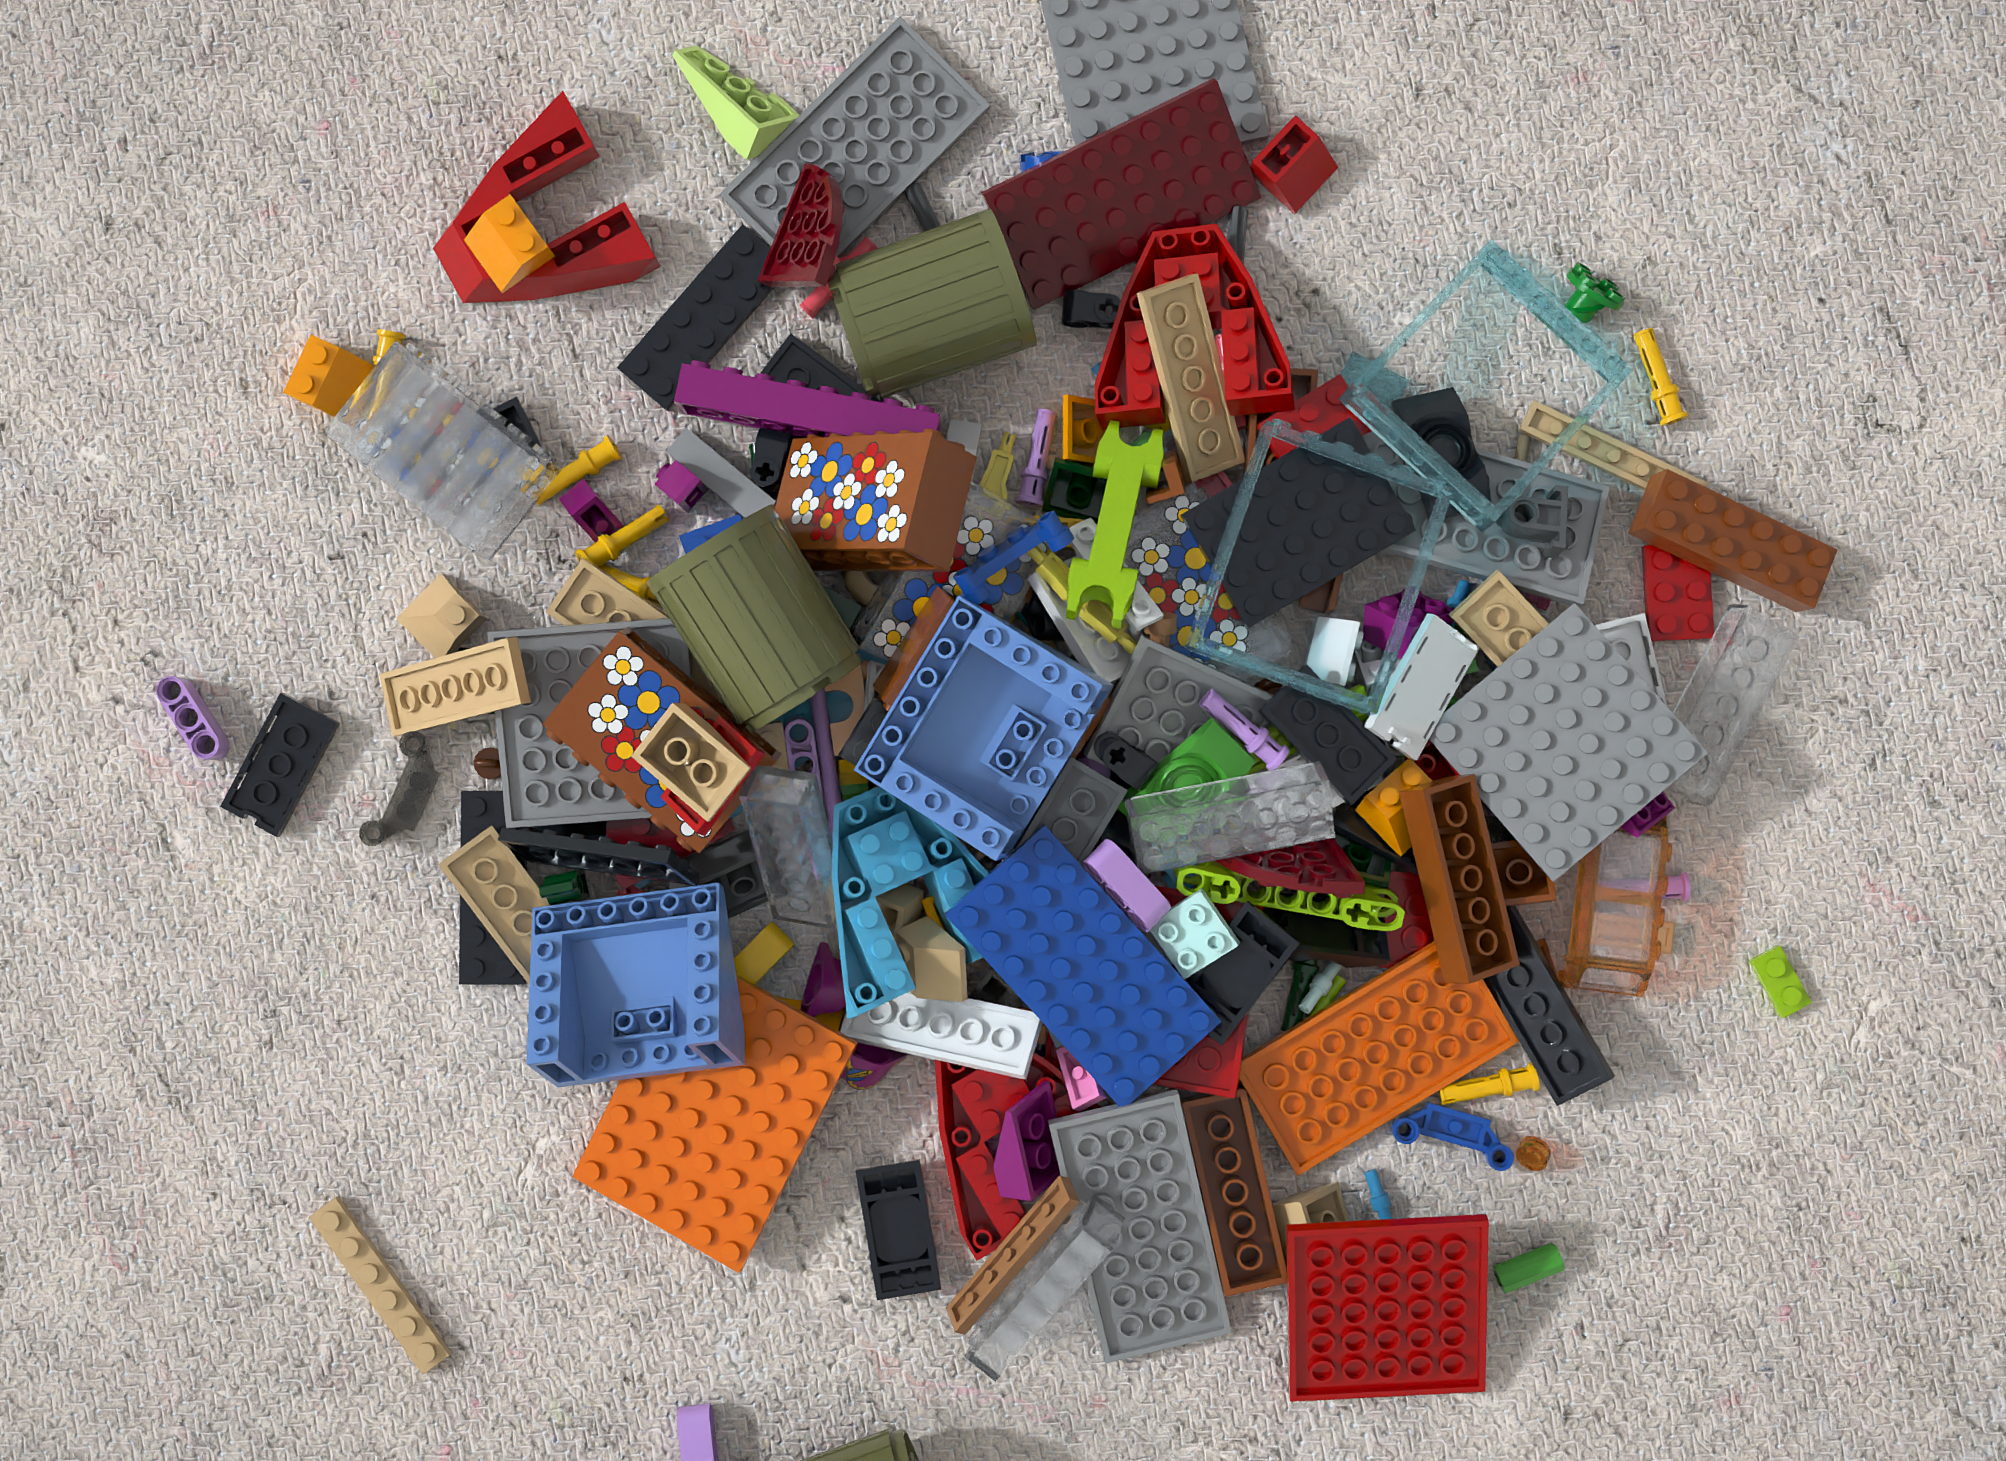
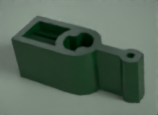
[539,870,590,905]

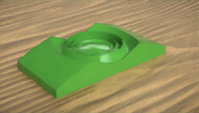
[1118,717,1256,845]

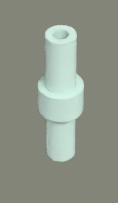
[1299,961,1342,1014]

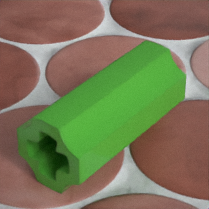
[1492,1242,1565,1294]

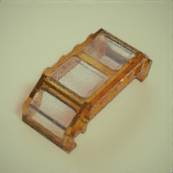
[1558,815,1672,997]

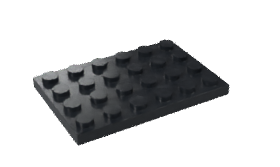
[1180,417,1416,629]

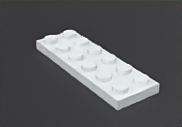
[840,992,1043,1080]

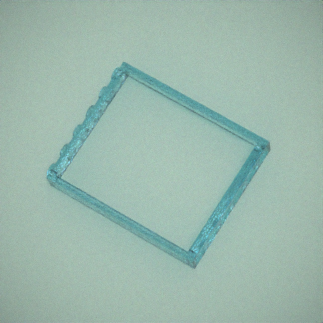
[1338,239,1633,533]
[1184,419,1454,716]

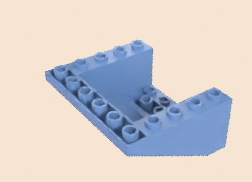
[854,595,1114,861]
[527,883,745,1087]

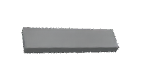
[666,427,776,518]

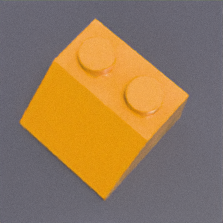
[464,194,555,293]
[283,334,376,425]
[1355,758,1432,856]

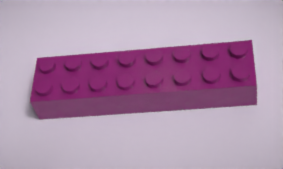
[674,361,941,438]

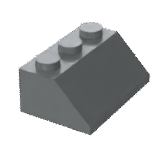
[669,828,784,919]

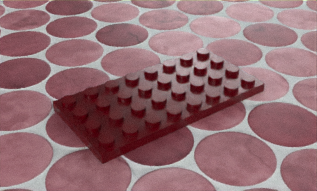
[981,78,1262,310]

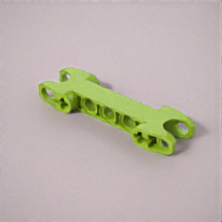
[1066,420,1164,629]
[1173,852,1405,931]

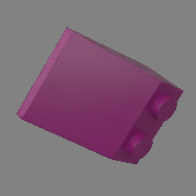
[993,1081,1061,1201]

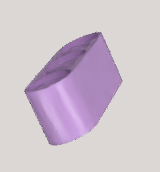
[156,676,229,760]
[784,716,823,812]
[1082,839,1171,933]
[677,1403,718,1461]

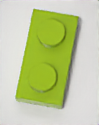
[1748,945,1812,1018]

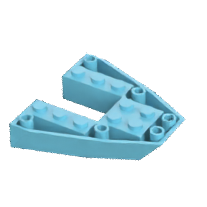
[832,786,989,1019]

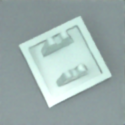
[1150,888,1240,979]

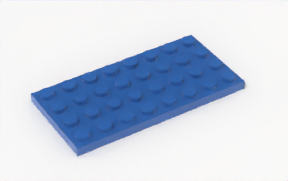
[944,824,1222,1107]

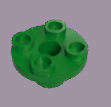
[1564,262,1625,323]

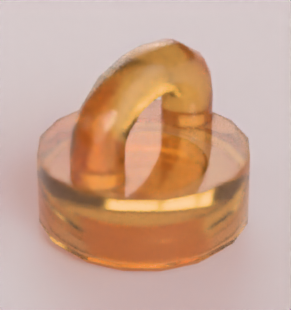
[1516,1136,1551,1171]

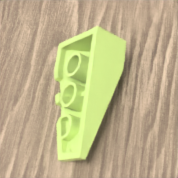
[672,45,799,160]

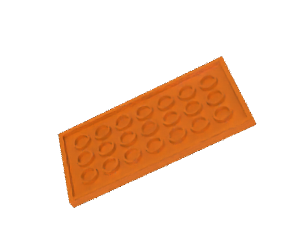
[1239,941,1519,1176]

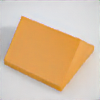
[1062,394,1106,467]

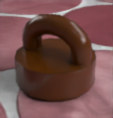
[473,747,501,780]

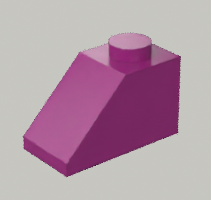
[655,460,709,513]
[559,478,624,542]

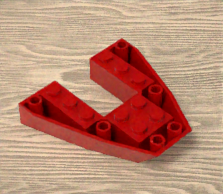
[433,91,661,303]
[1094,224,1295,430]
[935,1052,1101,1261]

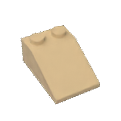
[631,703,751,822]

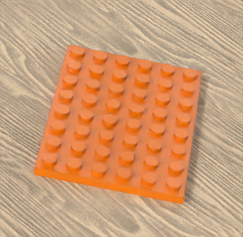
[572,975,858,1273]

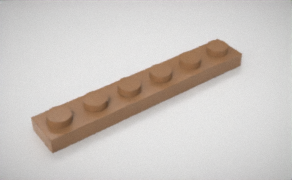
[946,1175,1080,1335]

